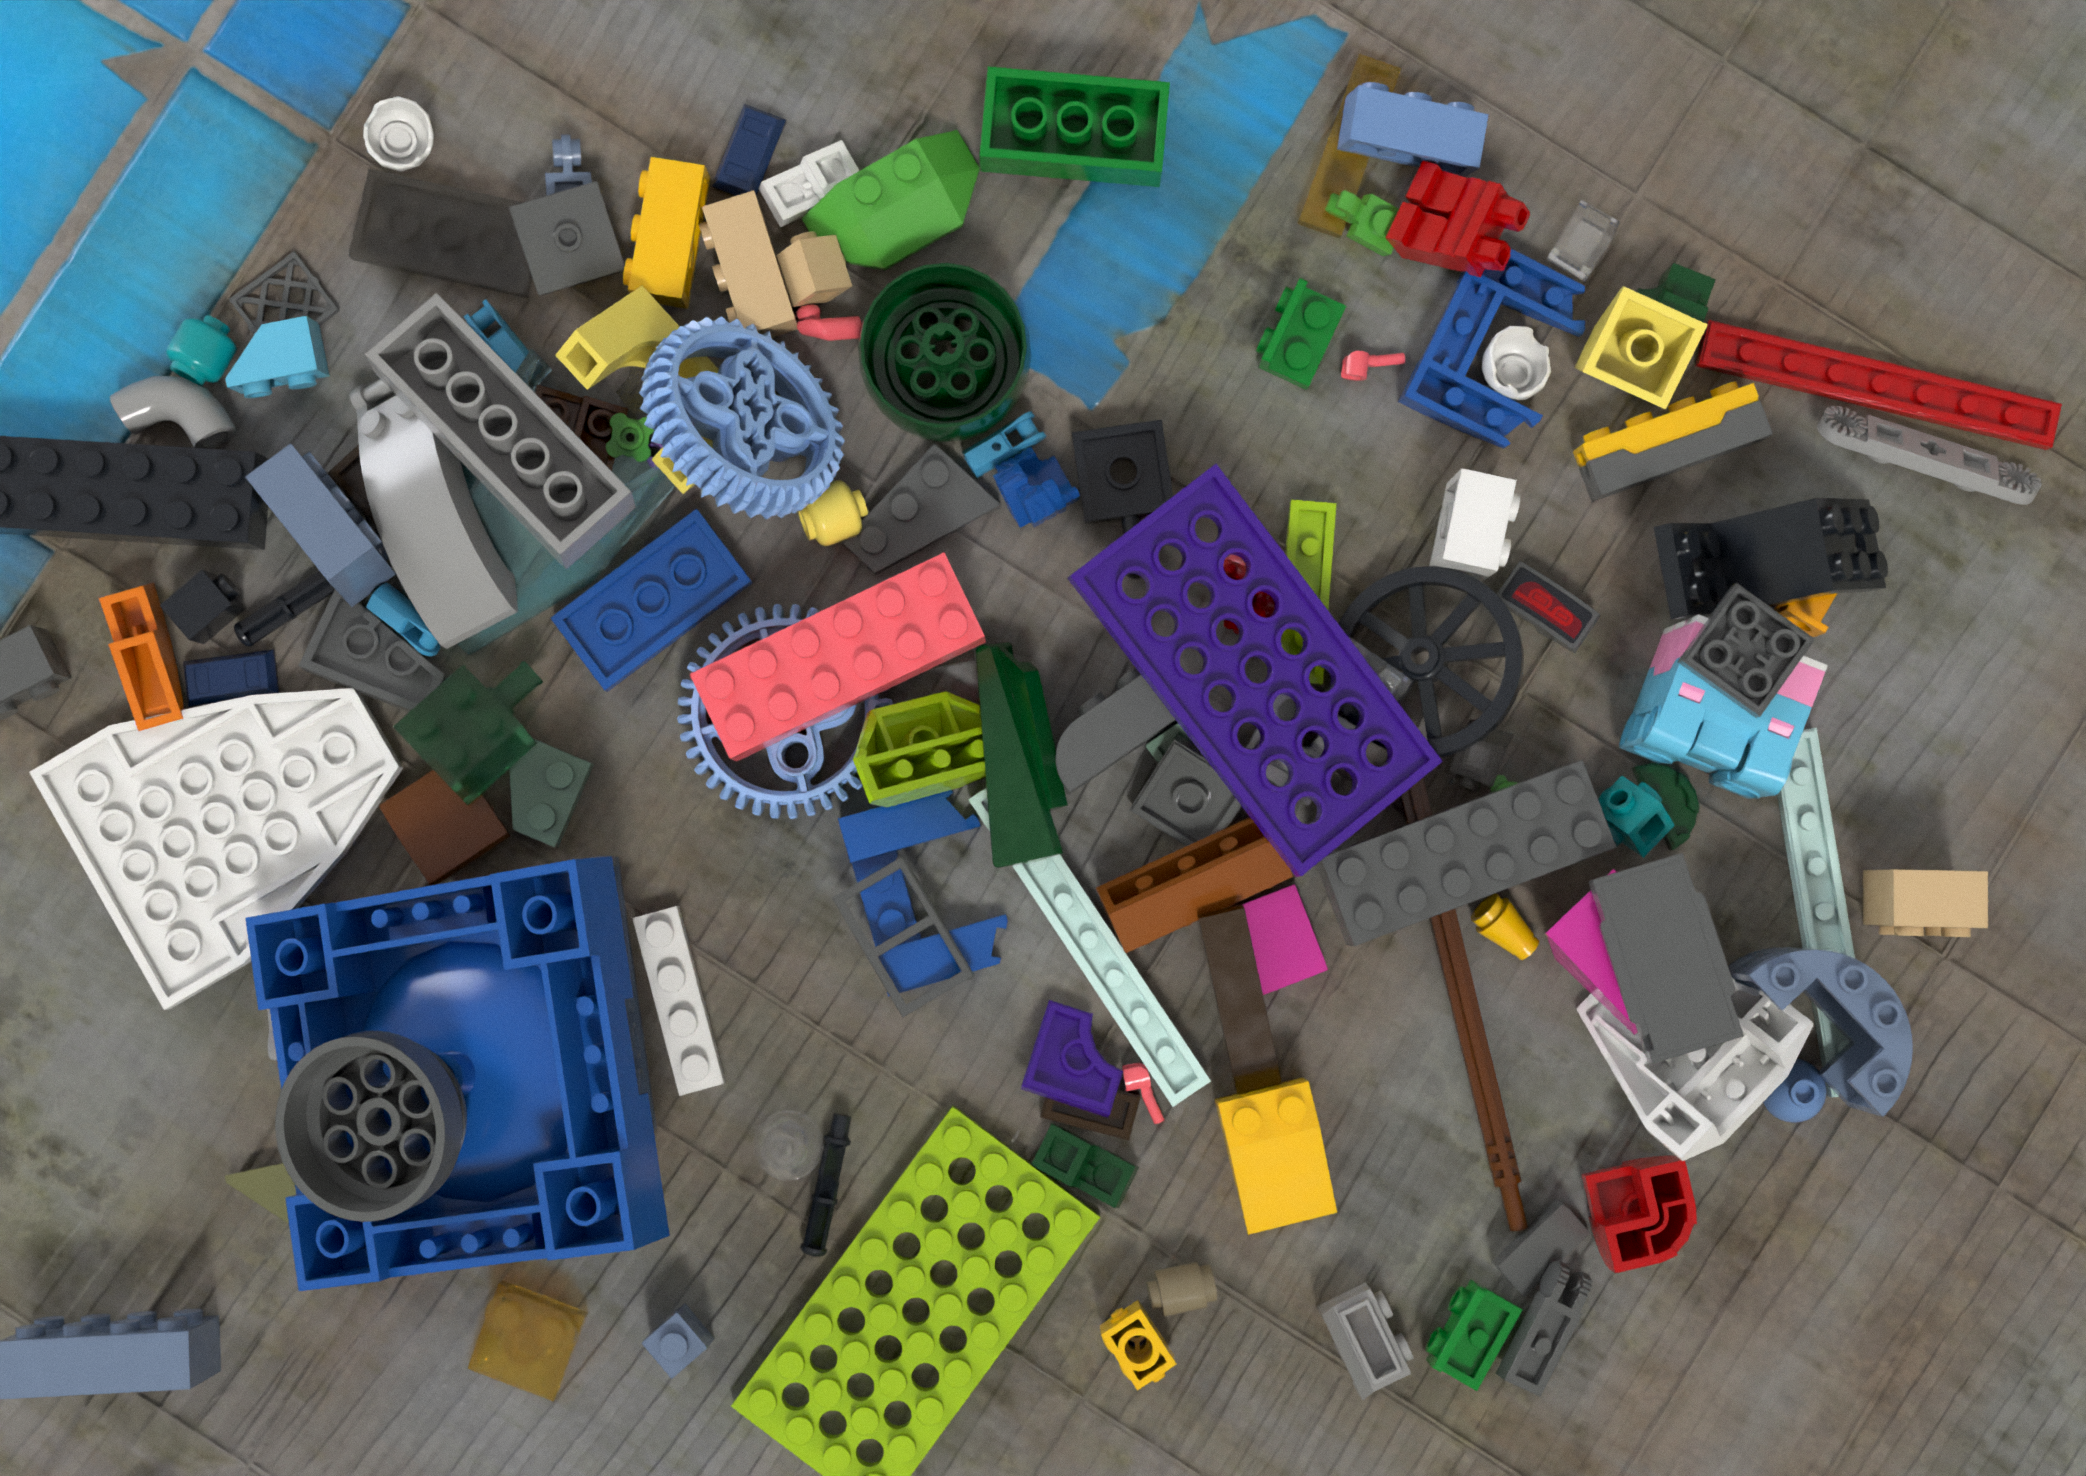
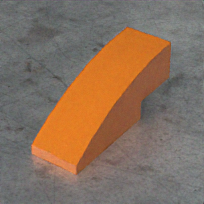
[99,583,184,732]

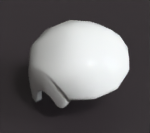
[363,96,434,172]
[1482,326,1551,401]

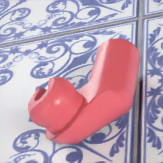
[796,305,862,341]

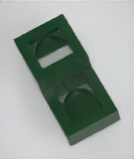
[1031,1124,1139,1208]

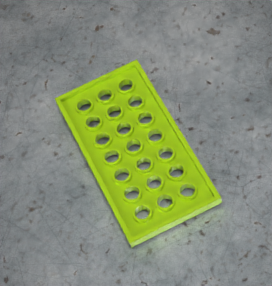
[731,1105,1100,1476]

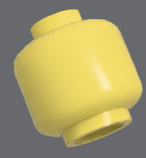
[797,480,868,546]

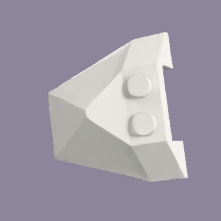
[1576,978,1813,1161]

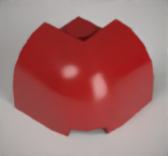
[1581,1155,1697,1273]

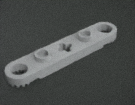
[1817,406,2042,505]

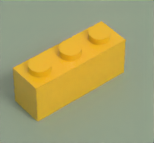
[623,157,711,309]

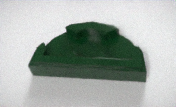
[1631,763,1700,850]

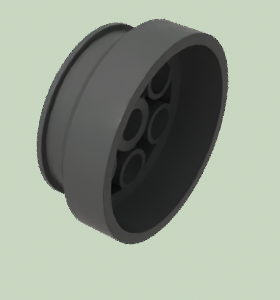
[275,1031,467,1222]

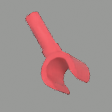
[1341,351,1405,381]
[1122,1063,1165,1124]

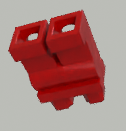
[1385,160,1530,278]

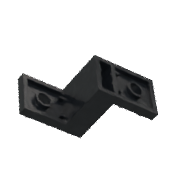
[1654,498,1888,619]

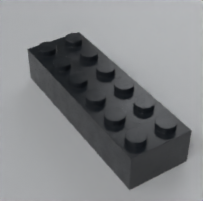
[0,436,268,550]

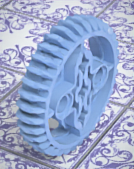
[639,316,845,520]
[677,604,893,819]

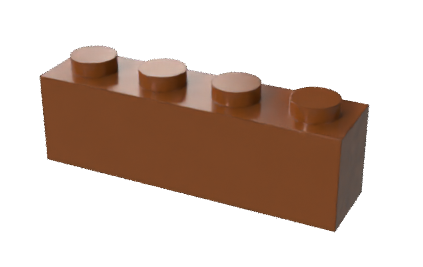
[1096,817,1293,953]

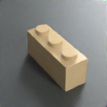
[699,190,798,338]

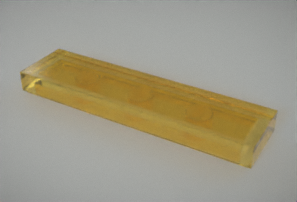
[1298,54,1401,239]

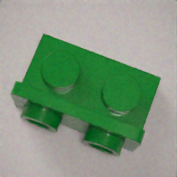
[1255,278,1346,390]

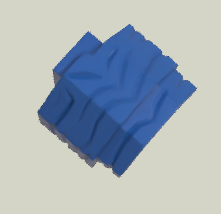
[993,447,1080,528]

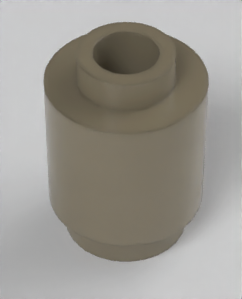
[1146,1262,1217,1317]

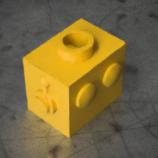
[1100,1300,1177,1391]

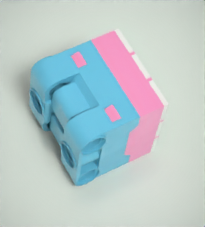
[1619,614,1828,799]

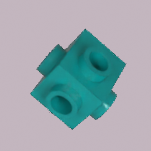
[1598,776,1675,858]

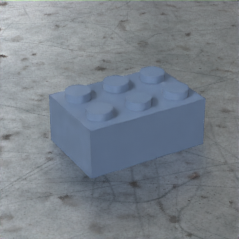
[245,443,396,607]

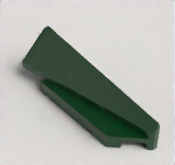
[976,642,1068,868]

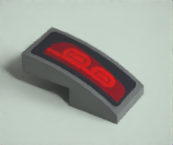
[1497,561,1601,653]

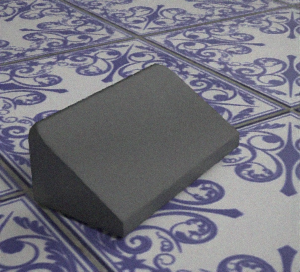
[1491,1199,1590,1297]

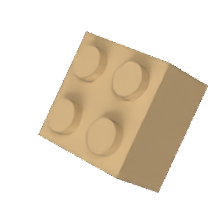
[1863,869,1988,937]

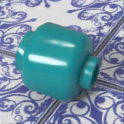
[166,315,237,386]

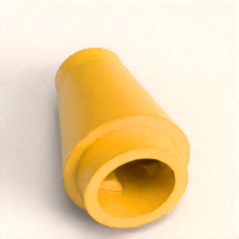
[1471,893,1539,960]

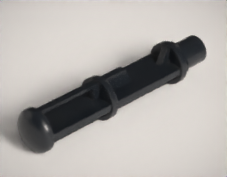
[234,571,335,647]
[800,1113,852,1257]

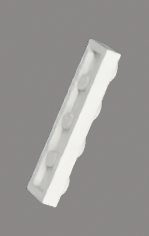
[632,906,726,1096]

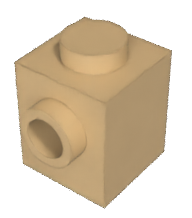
[776,231,852,307]

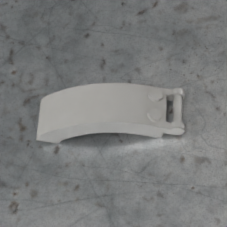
[349,379,518,649]

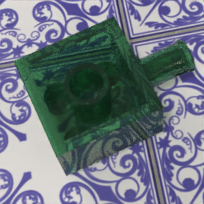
[393,661,543,805]

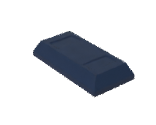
[712,104,786,196]
[183,649,279,707]

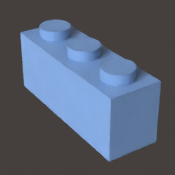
[1337,82,1489,177]

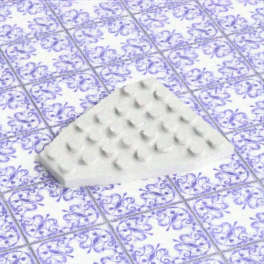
[29,688,403,1010]

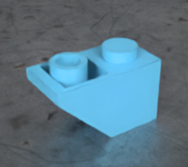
[225,316,329,398]

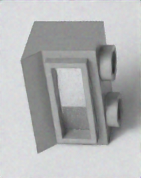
[1316,1282,1414,1400]

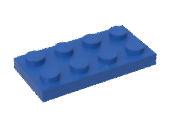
[550,509,753,692]

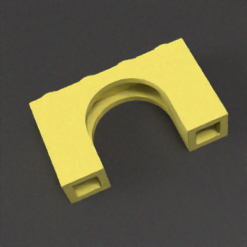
[555,286,719,494]

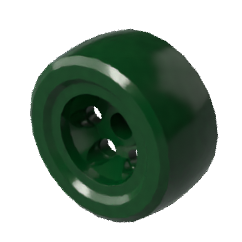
[858,263,1032,442]

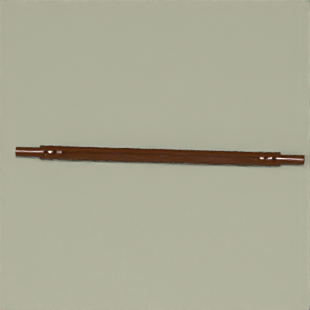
[1400,704,1528,1231]

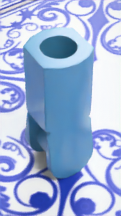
[463,299,538,379]
[962,411,1047,478]
[366,583,440,656]

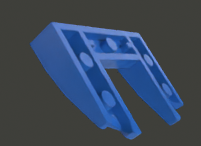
[1398,249,1585,449]
[838,790,1008,996]

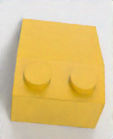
[1214,1077,1337,1235]

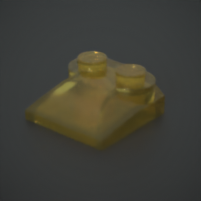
[468,1280,588,1402]

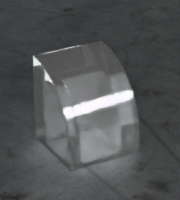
[1546,200,1620,282]

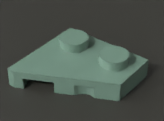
[508,729,594,848]

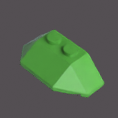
[802,130,980,271]

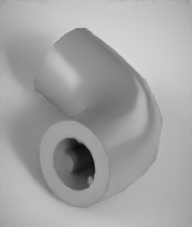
[110,376,237,449]

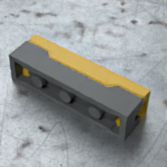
[1573,381,1773,502]

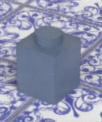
[642,1303,714,1379]

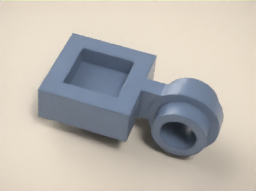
[545,134,592,196]

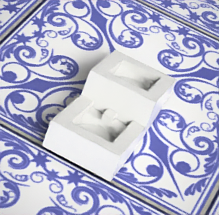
[759,140,859,227]

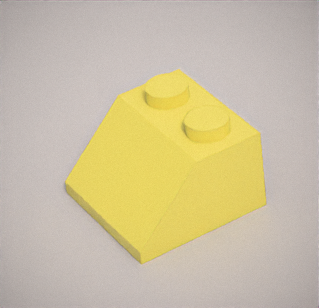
[1574,286,1708,409]

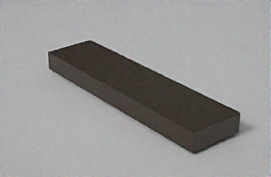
[1197,905,1282,1094]

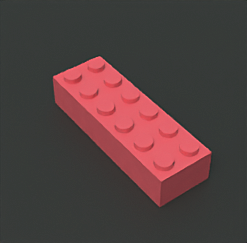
[690,552,986,762]

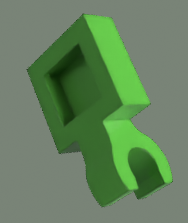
[1325,190,1399,256]

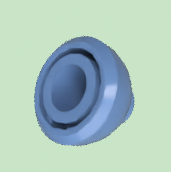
[1763,1059,1827,1123]

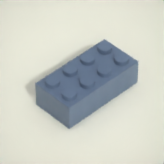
[0,1309,221,1399]

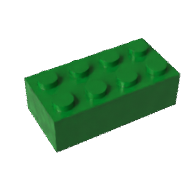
[980,66,1170,187]

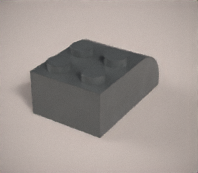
[1056,668,1176,796]

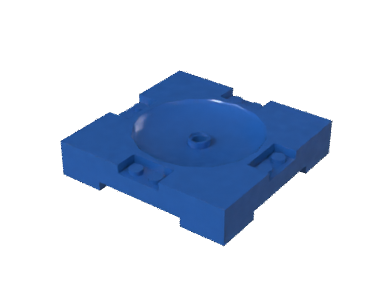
[245,856,670,1291]

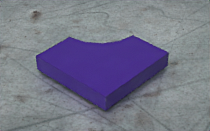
[1021,1000,1123,1118]

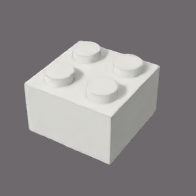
[1429,468,1520,582]

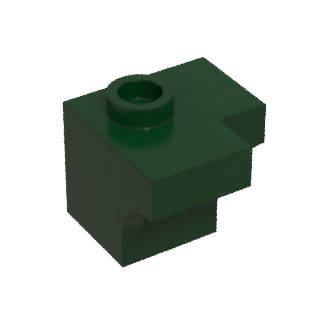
[1635,263,1716,322]

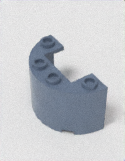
[1728,947,1913,1117]

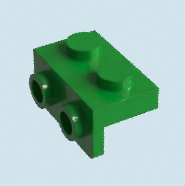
[1425,1279,1522,1391]

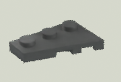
[842,443,1001,575]

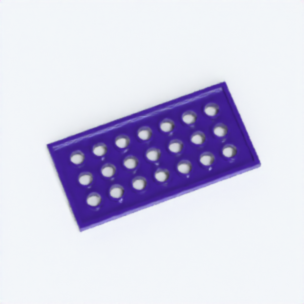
[1067,464,1443,877]

